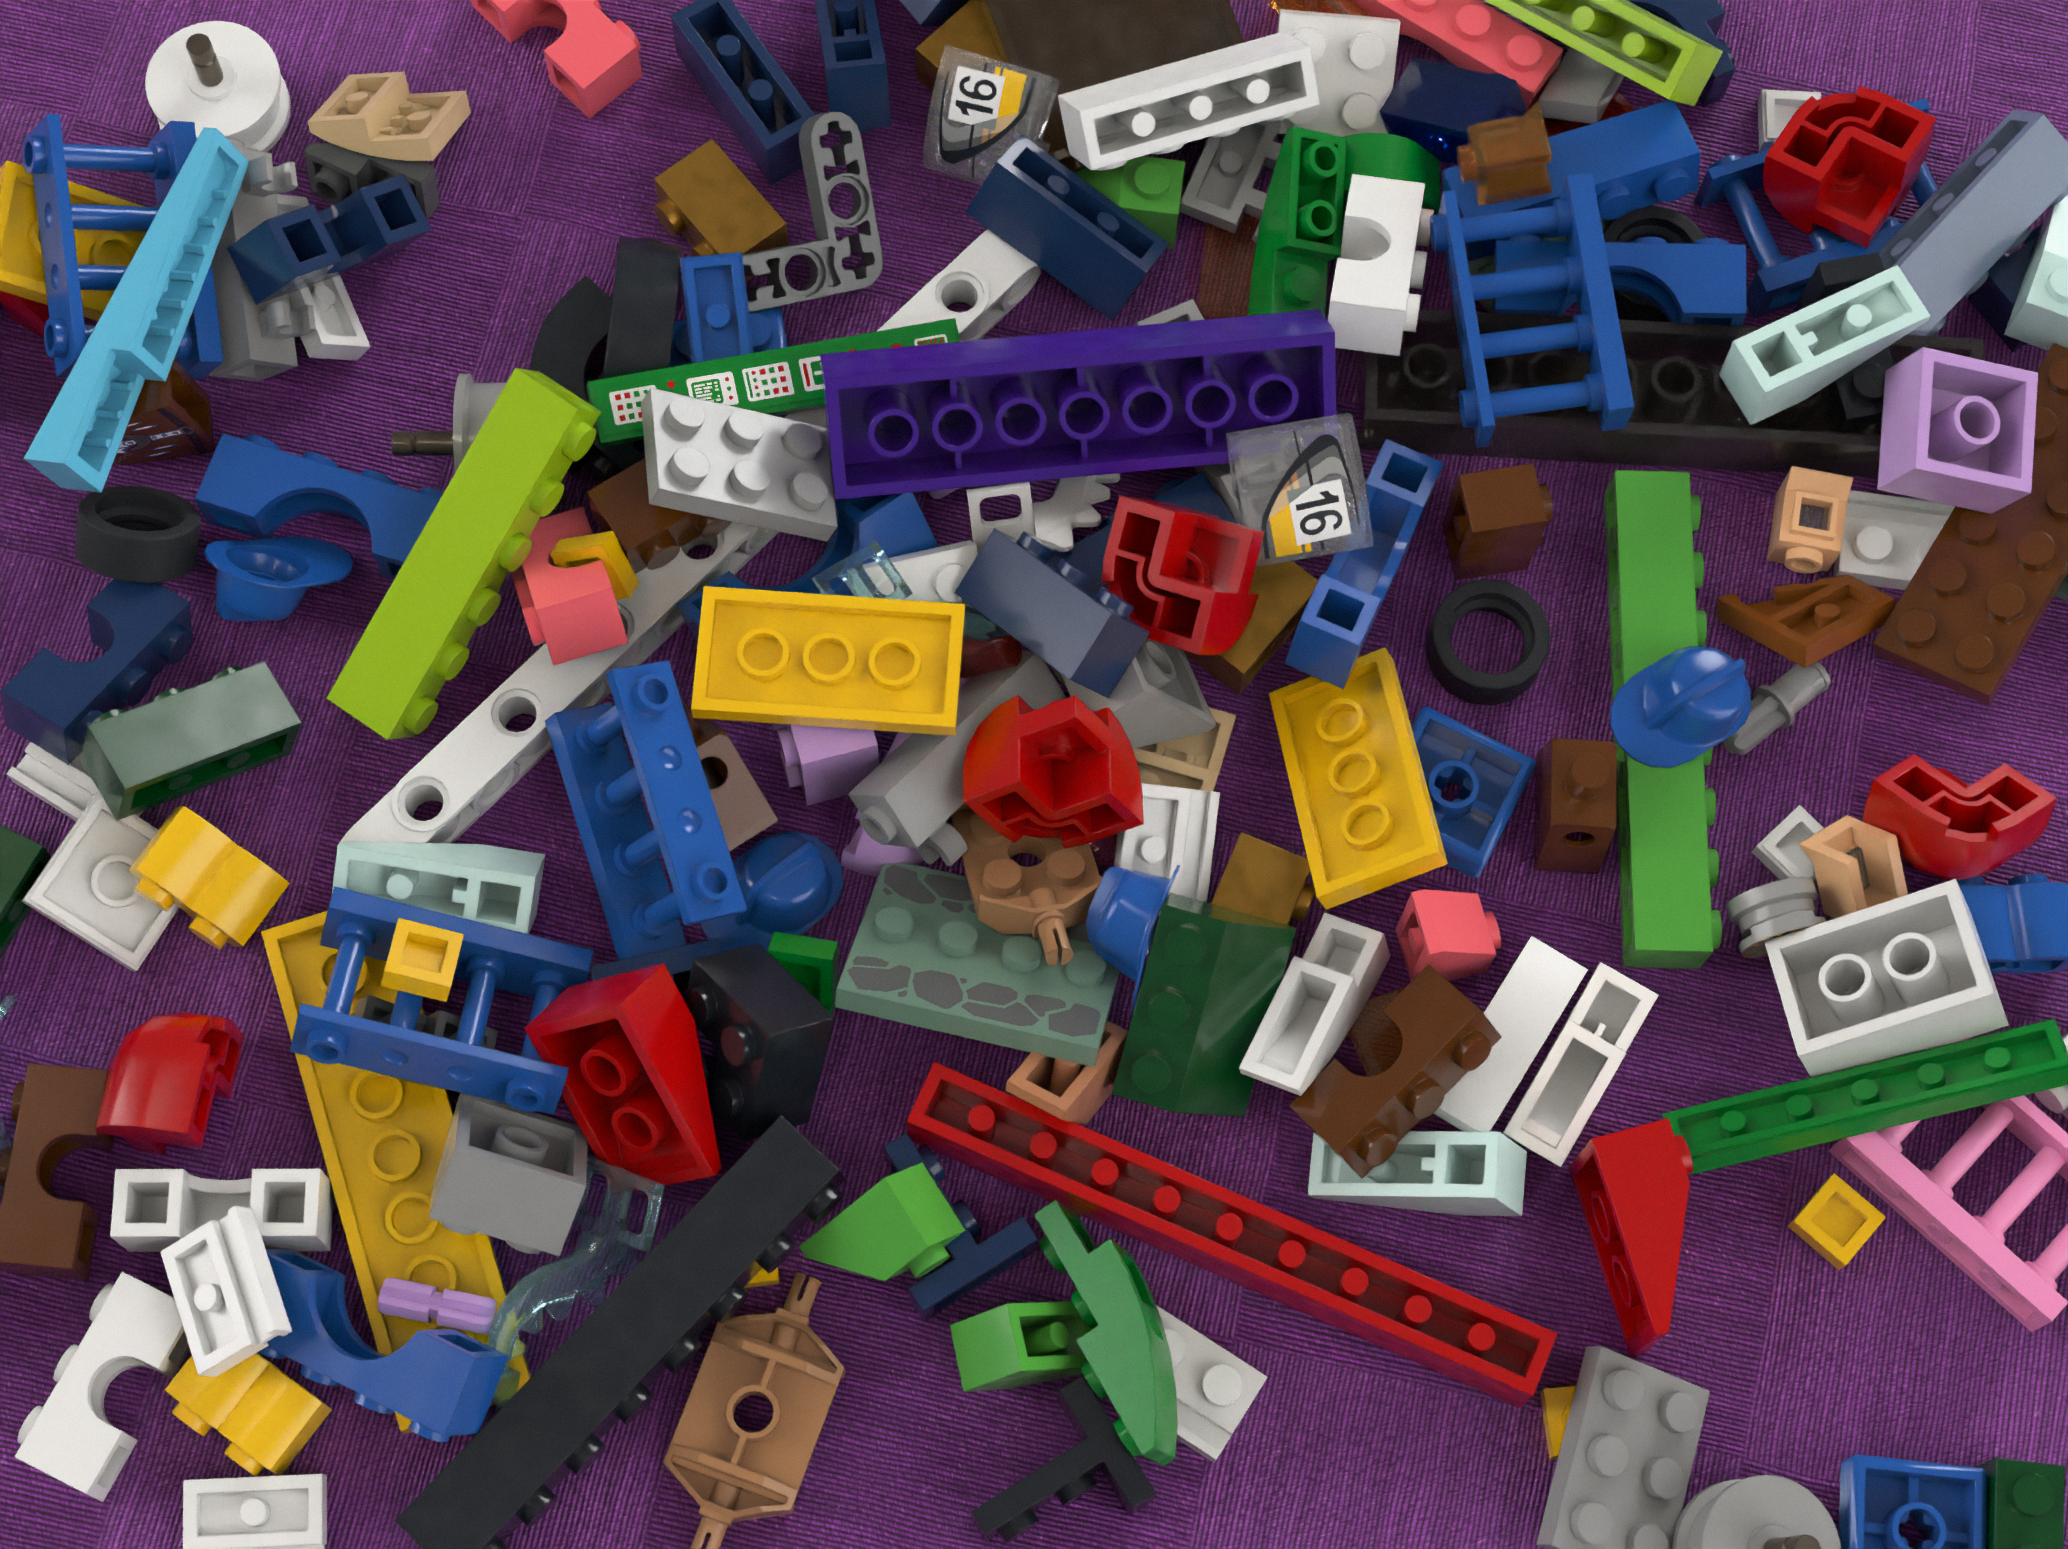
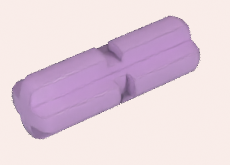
[378,1277,497,1335]

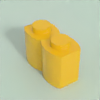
[128,806,290,950]
[165,1353,332,1477]

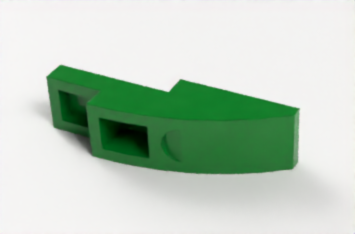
[1248,126,1346,316]
[1034,1200,1178,1466]

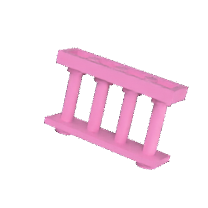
[1828,1038,2068,1332]

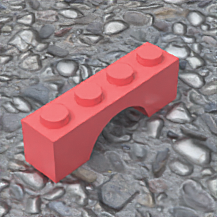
[1323,0,1564,129]

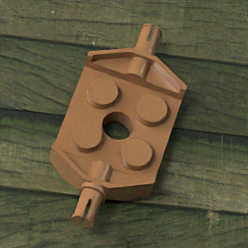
[950,803,1103,966]
[663,1272,845,1549]

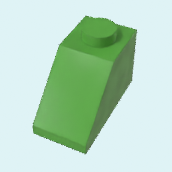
[1074,156,1185,249]
[799,1163,966,1281]
[950,1301,1092,1392]

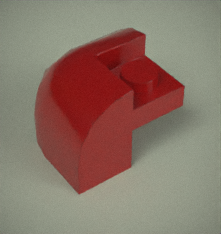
[1762,86,1937,248]
[1102,496,1265,655]
[963,695,1144,849]
[1862,754,2057,881]
[95,1012,244,1155]

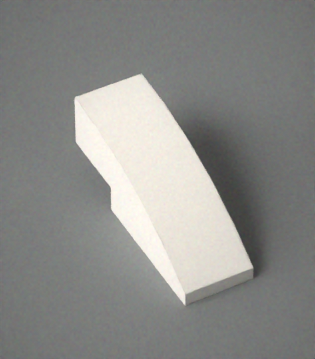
[1239,913,1390,1096]
[1434,936,1588,1132]
[1503,962,1658,1167]

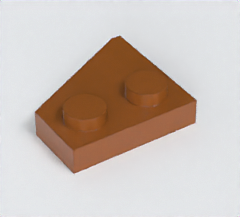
[1717,574,1895,668]

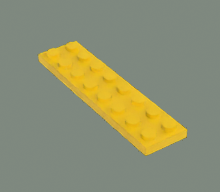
[261,911,531,1435]

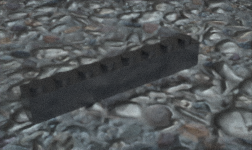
[395,1115,845,1549]

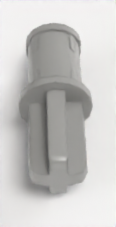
[1722,661,1831,755]

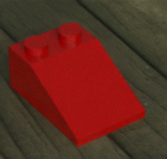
[524,963,722,1195]
[1568,1118,1693,1357]

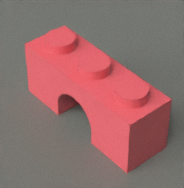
[471,0,642,119]
[511,506,629,666]

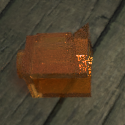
[1457,101,1552,206]

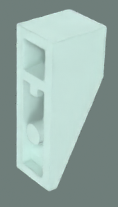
[2004,195,2068,351]
[1719,265,1930,425]
[331,841,545,934]
[1307,1131,1527,1216]

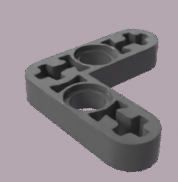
[742,112,883,311]

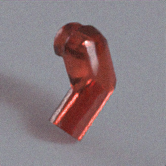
[960,635,1022,678]

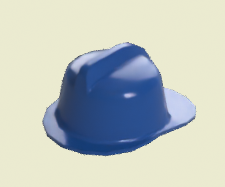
[204,536,354,622]
[1610,646,1751,768]
[701,831,843,952]
[1086,865,1180,1017]

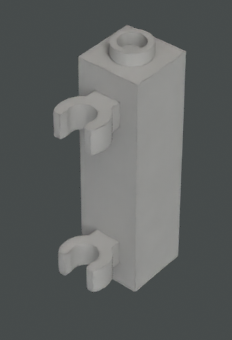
[209,139,316,382]
[848,651,1067,866]

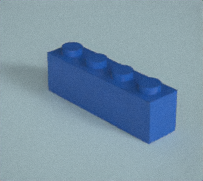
[1443,100,1700,262]

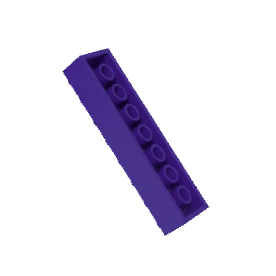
[820,309,1337,500]

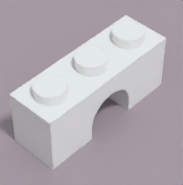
[1328,174,1434,356]
[110,1169,334,1252]
[15,1272,190,1502]

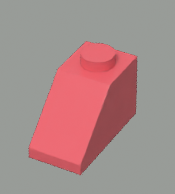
[1395,889,1501,981]

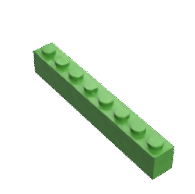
[1604,470,1722,969]

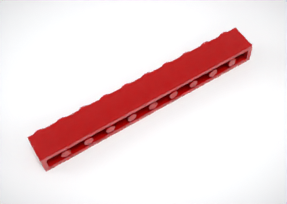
[906,1061,1558,1408]

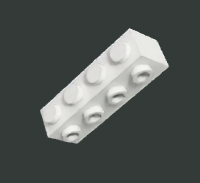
[1058,31,1320,171]

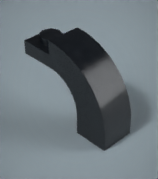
[602,237,681,379]
[530,276,645,483]

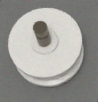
[145,21,291,152]

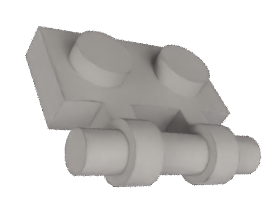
[1179,120,1282,243]

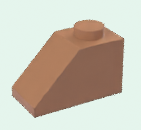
[1005,1021,1128,1125]

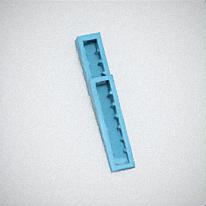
[24,127,249,493]

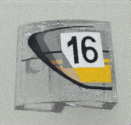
[923,45,1061,186]
[1226,413,1374,567]

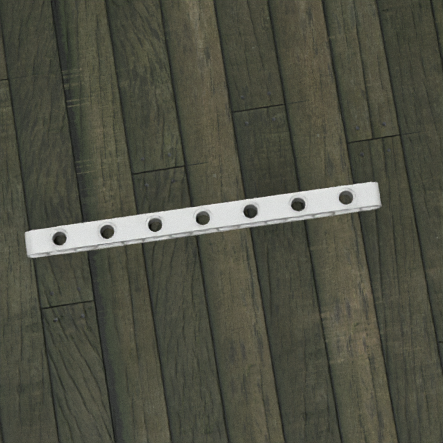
[341,229,1041,843]

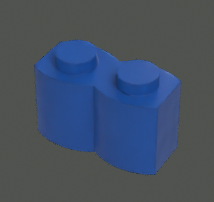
[1956,874,2068,974]

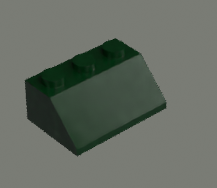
[1112,892,1296,1117]

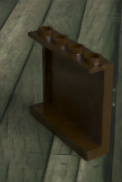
[979,0,1244,172]

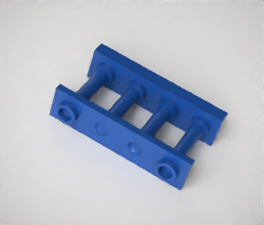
[1695,98,1938,319]
[22,114,224,379]
[1430,172,1634,448]
[545,660,747,960]
[290,886,594,1115]

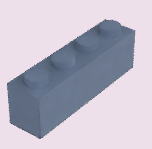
[1879,110,2068,346]

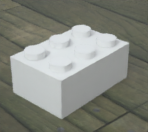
[1764,879,2009,1077]

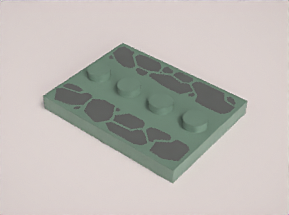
[835,862,1121,1067]

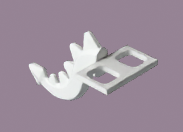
[966,473,1120,554]

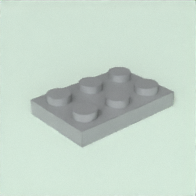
[641,388,838,542]
[1536,1346,1710,1549]

